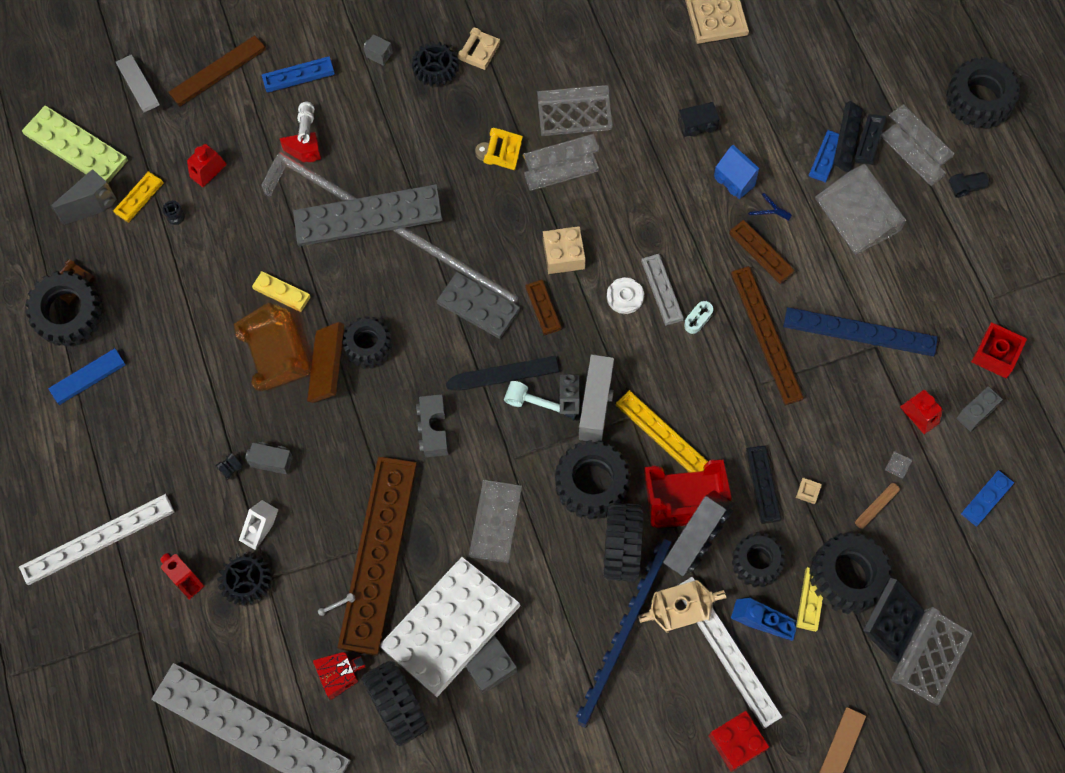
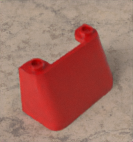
[645,460,731,528]

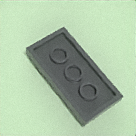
[437,272,520,339]

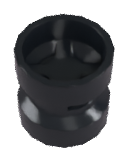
[162,200,185,225]
[215,453,243,480]

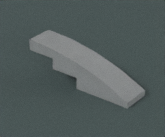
[116,55,160,113]

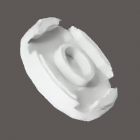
[607,277,644,314]

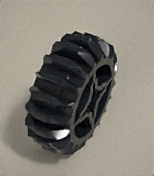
[412,41,459,87]
[217,552,273,607]

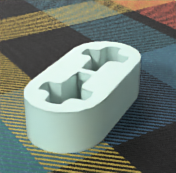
[684,301,713,334]

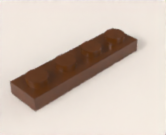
[729,220,795,284]

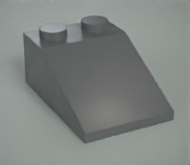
[51,169,117,225]
[465,635,517,695]

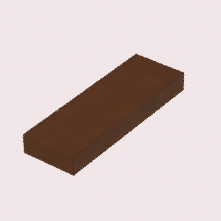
[525,279,561,336]

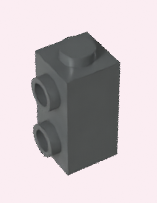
[560,374,579,414]
[246,442,293,475]

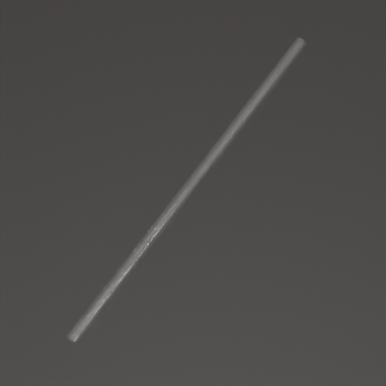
[276,152,518,304]

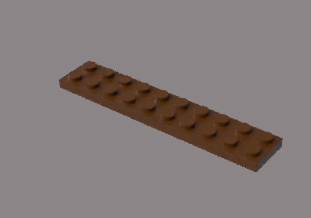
[337,457,417,656]

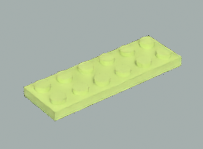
[22,106,128,183]

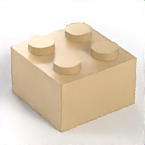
[543,226,585,274]

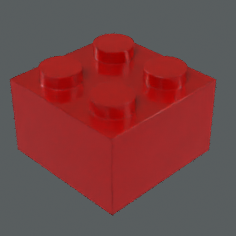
[971,322,1027,379]
[709,711,769,772]

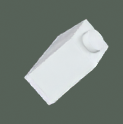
[239,500,278,550]

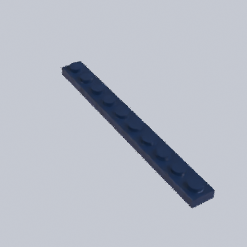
[576,539,671,728]

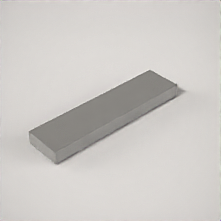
[641,254,684,326]

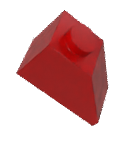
[280,132,321,162]

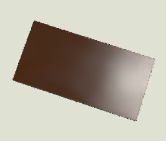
[307,322,344,403]

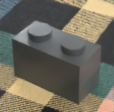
[956,386,1003,432]

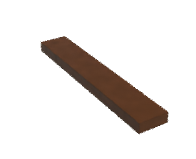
[168,35,266,107]

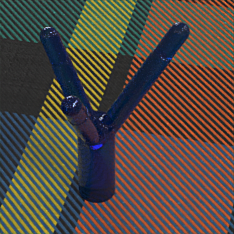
[748,193,792,221]

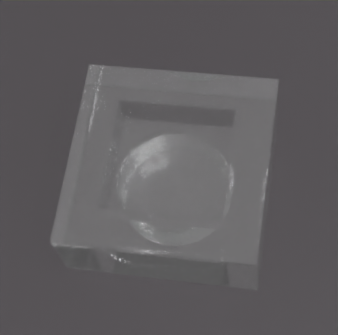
[885,451,912,479]

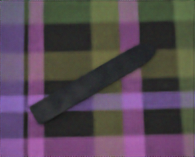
[446,356,559,391]

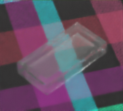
[261,156,285,197]

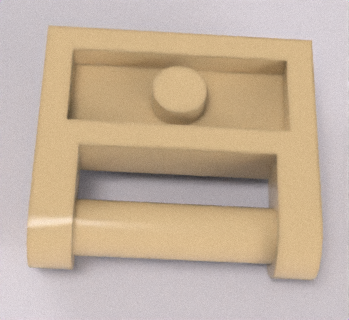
[457,28,500,70]

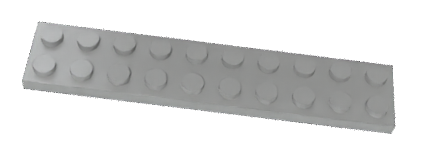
[151,663,350,773]

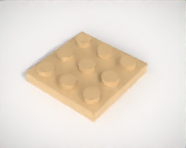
[685,0,749,44]

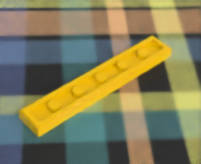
[616,390,708,473]

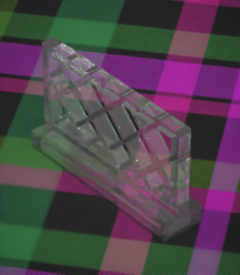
[537,85,612,136]
[891,607,972,705]

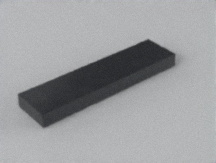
[746,445,781,524]

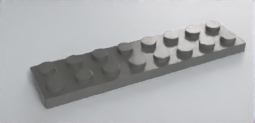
[293,184,443,246]

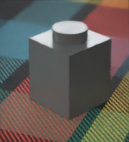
[364,34,393,66]

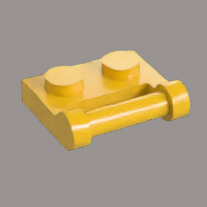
[483,128,523,170]

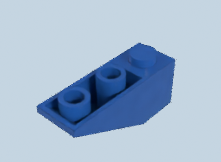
[731,598,797,641]

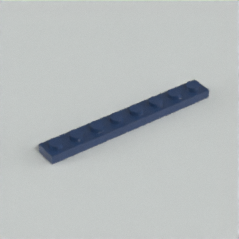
[783,307,937,357]

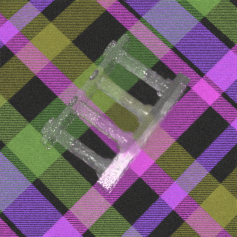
[882,104,955,186]
[523,134,599,191]

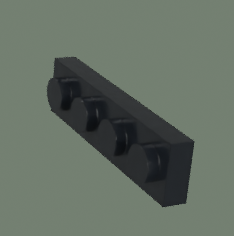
[833,101,863,172]

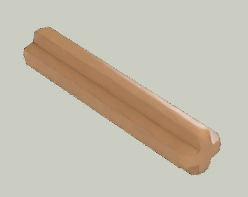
[855,483,900,529]

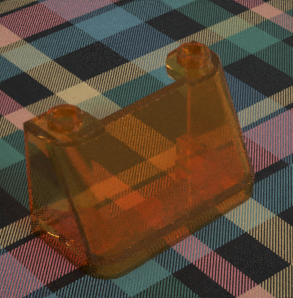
[234,302,311,391]

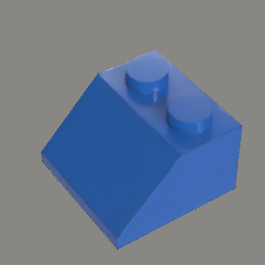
[714,145,759,199]

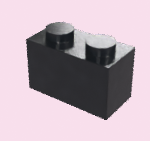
[678,102,720,137]

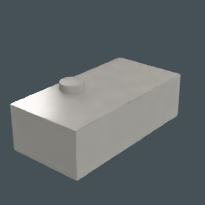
[579,355,614,443]

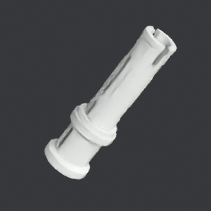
[297,102,314,143]

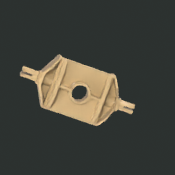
[638,580,726,633]

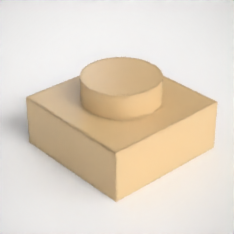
[796,478,822,504]

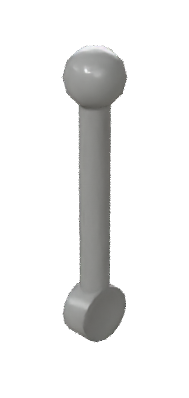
[318,593,355,616]

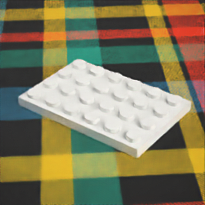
[380,557,520,697]

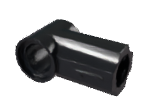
[949,172,989,198]

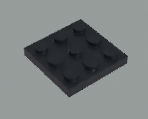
[863,578,925,663]

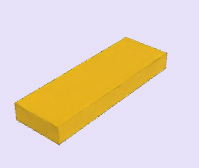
[113,171,164,223]

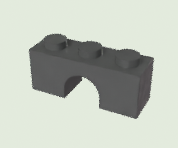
[416,394,448,458]

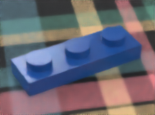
[961,470,1014,527]

